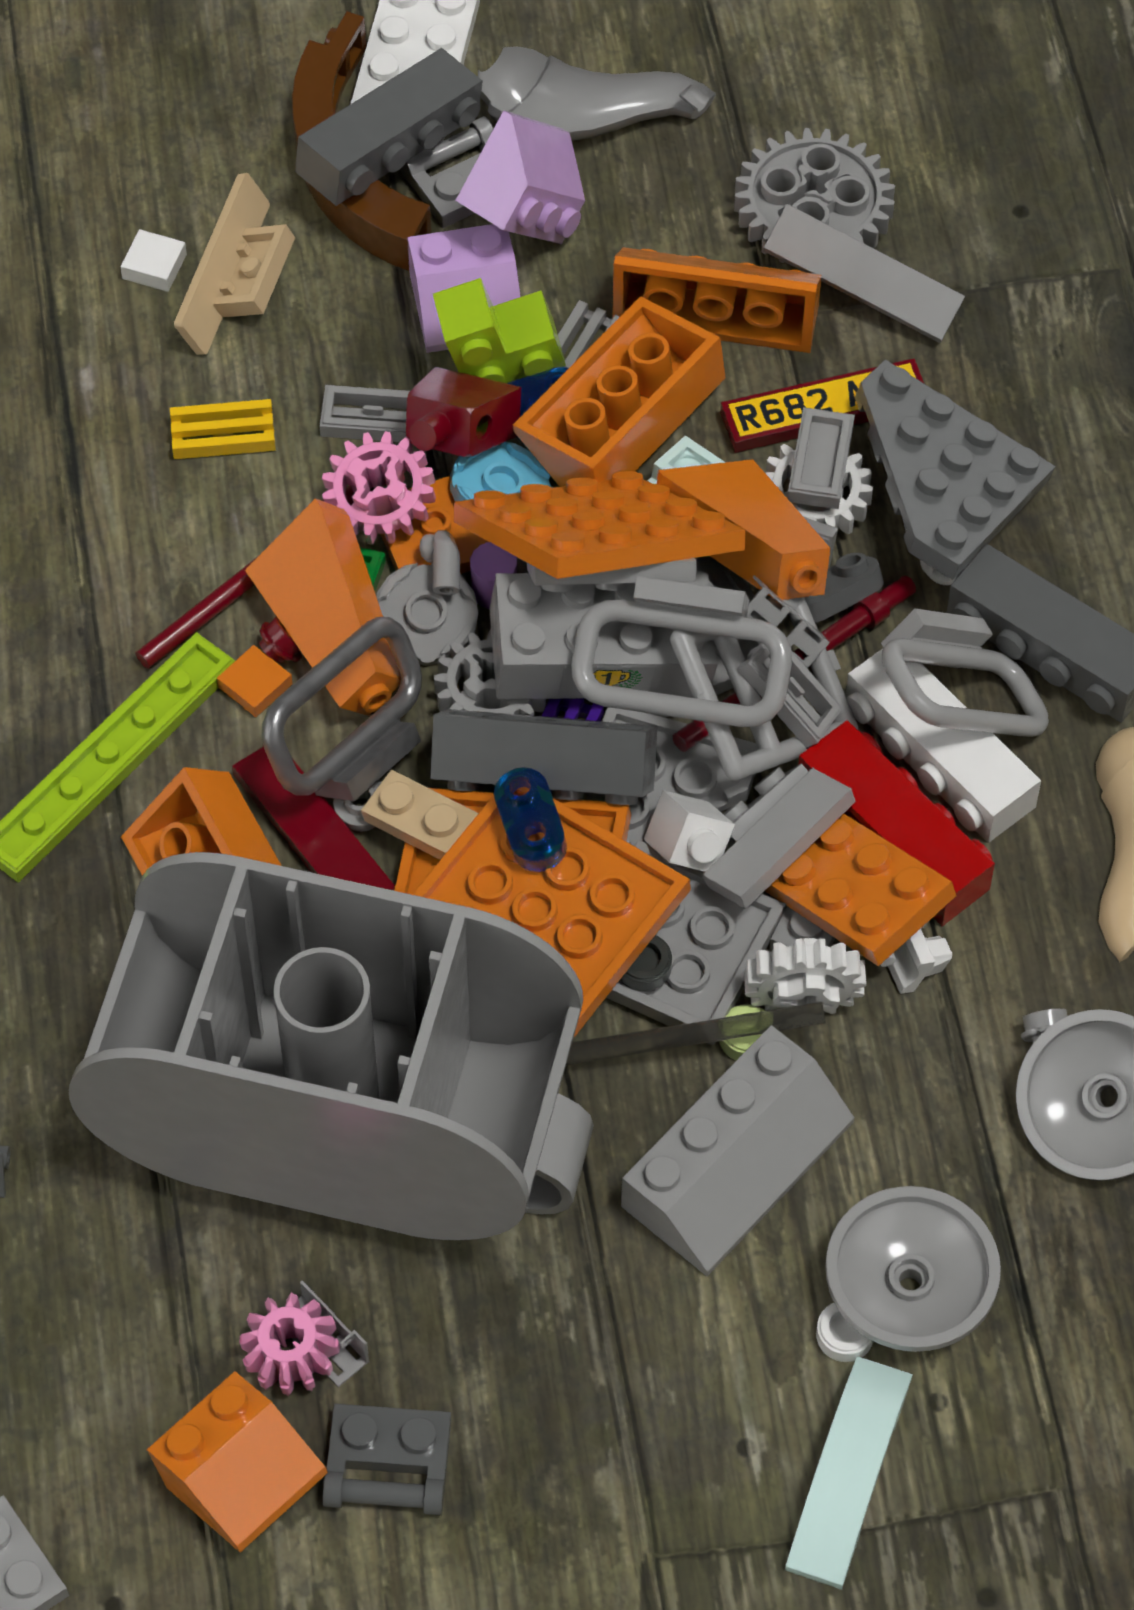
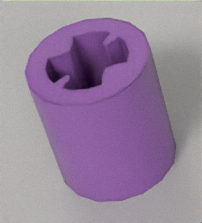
[470,542,517,609]

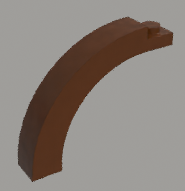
[292,11,431,271]

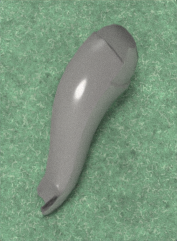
[478,46,716,141]

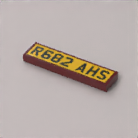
[720,358,925,453]

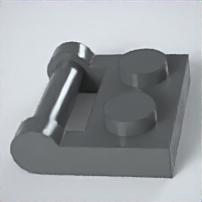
[323,1404,452,1516]

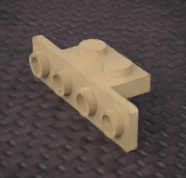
[174,173,295,355]

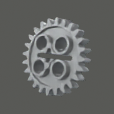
[734,128,895,263]

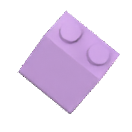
[408,224,521,353]

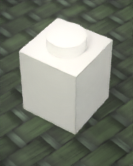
[644,790,735,872]

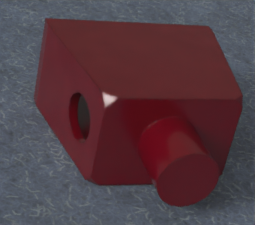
[406,367,521,457]

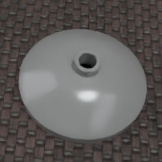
[1016,1009,1134,1180]
[826,1186,1001,1352]

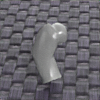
[420,530,460,595]

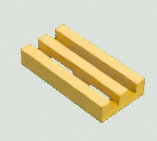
[170,399,276,459]

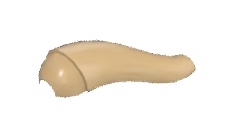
[1096,727,1134,962]

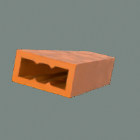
[657,459,831,600]
[245,498,401,716]

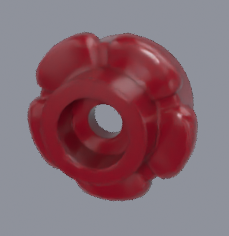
[259,616,302,663]

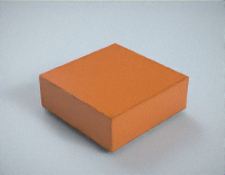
[217,645,293,718]

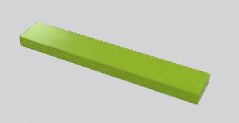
[0,632,236,883]

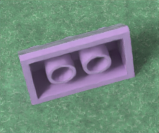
[455,110,585,244]

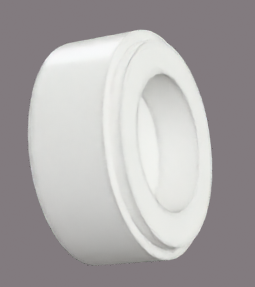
[816,1303,873,1362]

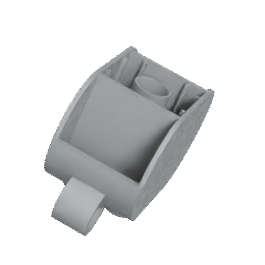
[69,852,594,1240]

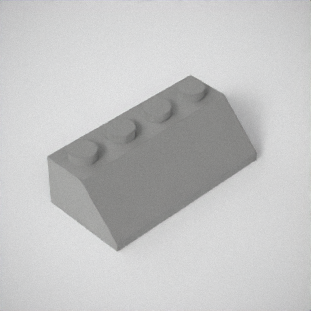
[621,1025,855,1276]

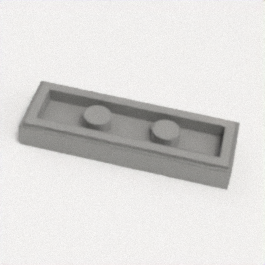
[703,768,856,909]

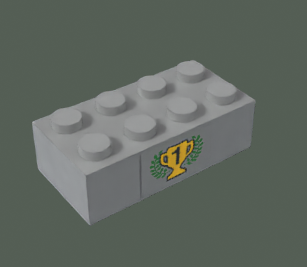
[490,573,718,699]

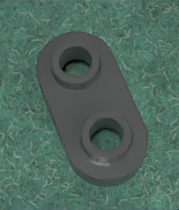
[789,553,884,623]

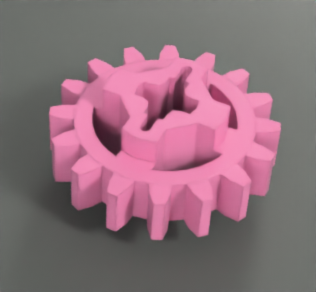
[322,431,436,545]

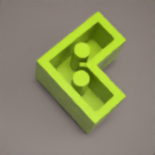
[433,278,566,384]

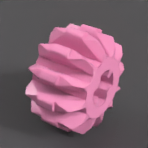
[239,1292,340,1396]

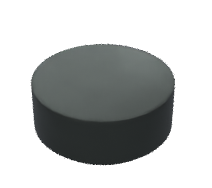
[621,935,672,991]

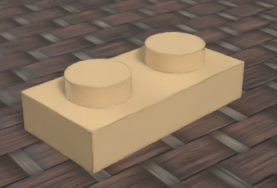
[361,769,479,860]

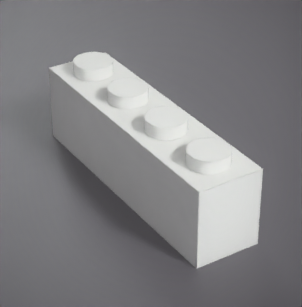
[846,649,1041,843]

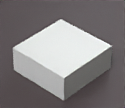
[120,229,187,292]

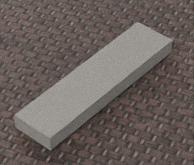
[763,204,965,343]

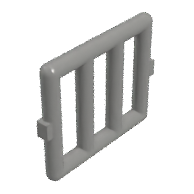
[670,597,858,781]

